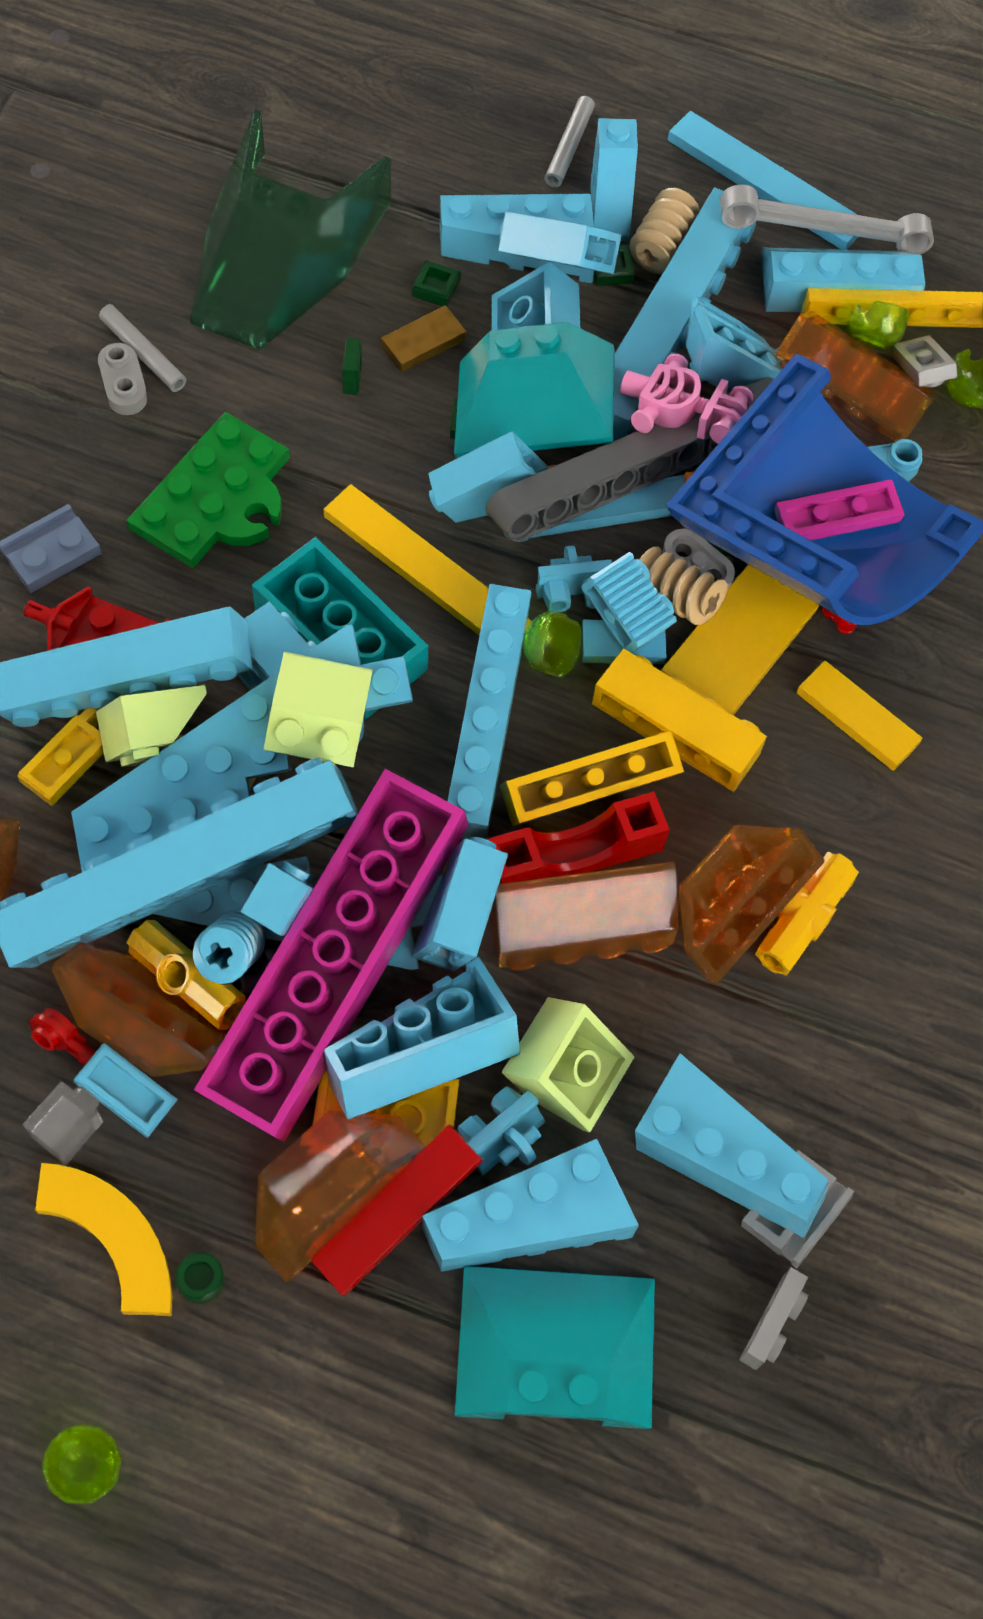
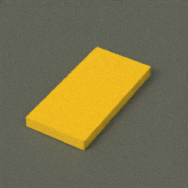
[661,564,819,715]

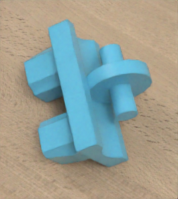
[536,545,612,613]
[458,1086,545,1175]

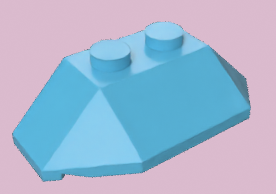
[686,297,789,393]

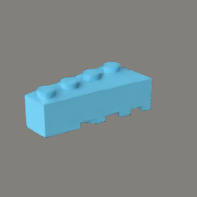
[440,194,594,284]
[324,957,520,1120]
[635,1053,829,1238]
[422,1139,639,1272]

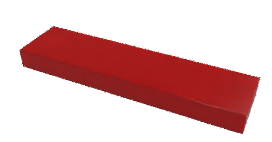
[310,1124,484,1296]

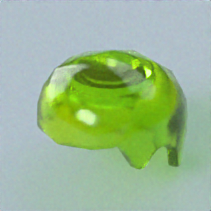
[847,301,910,350]
[945,349,983,409]
[524,611,582,677]
[42,1423,122,1505]

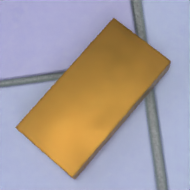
[381,305,466,372]

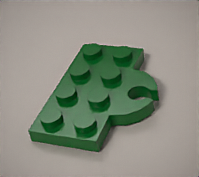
[126,412,290,569]

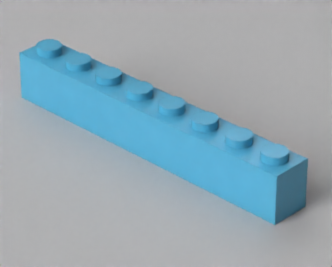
[613,187,756,440]

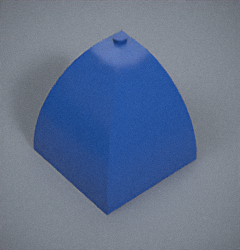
[666,353,983,625]

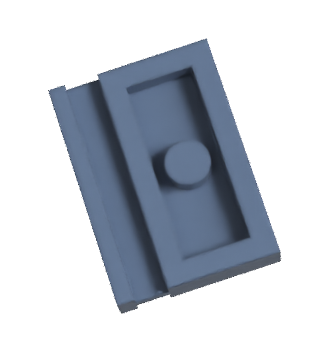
[0,504,102,594]

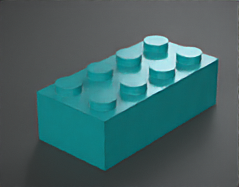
[252,537,429,720]

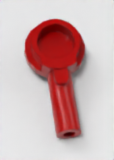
[29,1008,96,1066]

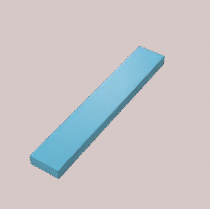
[668,111,858,250]

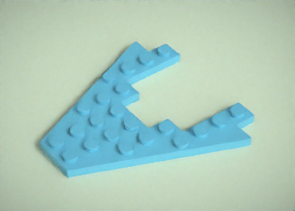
[71,625,443,970]

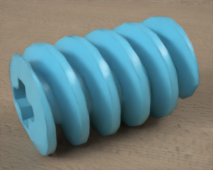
[193,909,266,984]

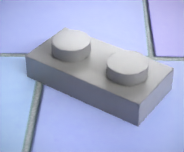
[893,335,957,387]
[739,1267,809,1370]

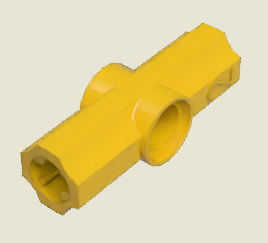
[755,852,859,976]
[126,920,246,1030]

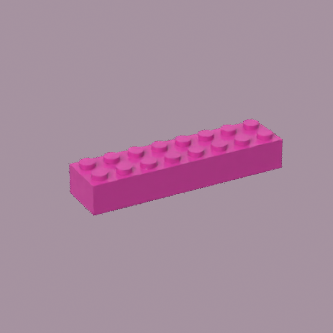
[194,769,469,1142]

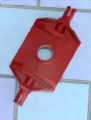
[23,586,171,651]

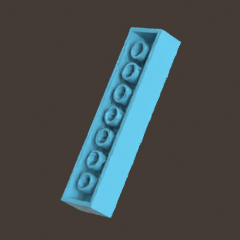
[0,757,359,968]

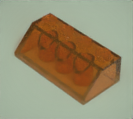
[774,311,940,441]
[491,862,679,970]

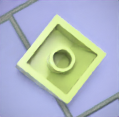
[263,652,373,767]
[96,685,207,767]
[502,997,634,1133]

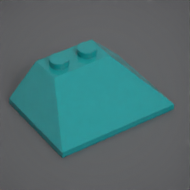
[454,322,615,458]
[455,1266,655,1429]

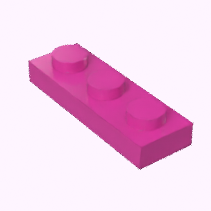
[774,479,904,540]

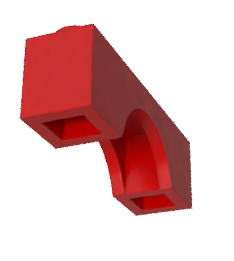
[487,792,670,898]

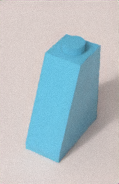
[590,118,638,241]
[498,211,621,274]
[428,431,548,523]
[411,837,508,972]

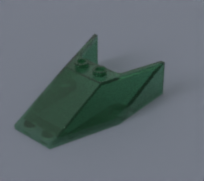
[190,109,391,350]

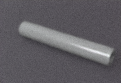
[544,96,595,187]
[99,304,187,392]

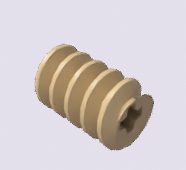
[629,188,700,274]
[640,546,728,625]

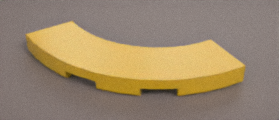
[35,1163,173,1316]

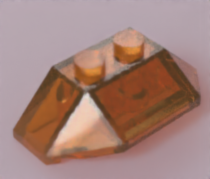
[678,825,825,985]
[51,942,227,1077]
[256,1110,426,1283]

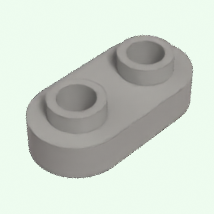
[98,343,148,415]
[662,529,735,588]

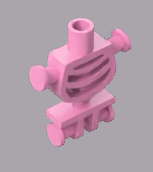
[620,354,754,444]

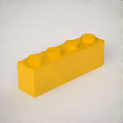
[592,648,767,792]
[499,730,684,826]

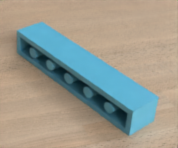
[447,584,531,840]
[0,606,252,727]

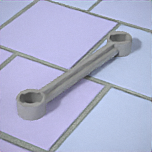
[720,184,934,255]

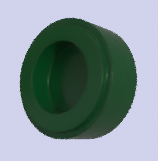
[175,1252,225,1304]

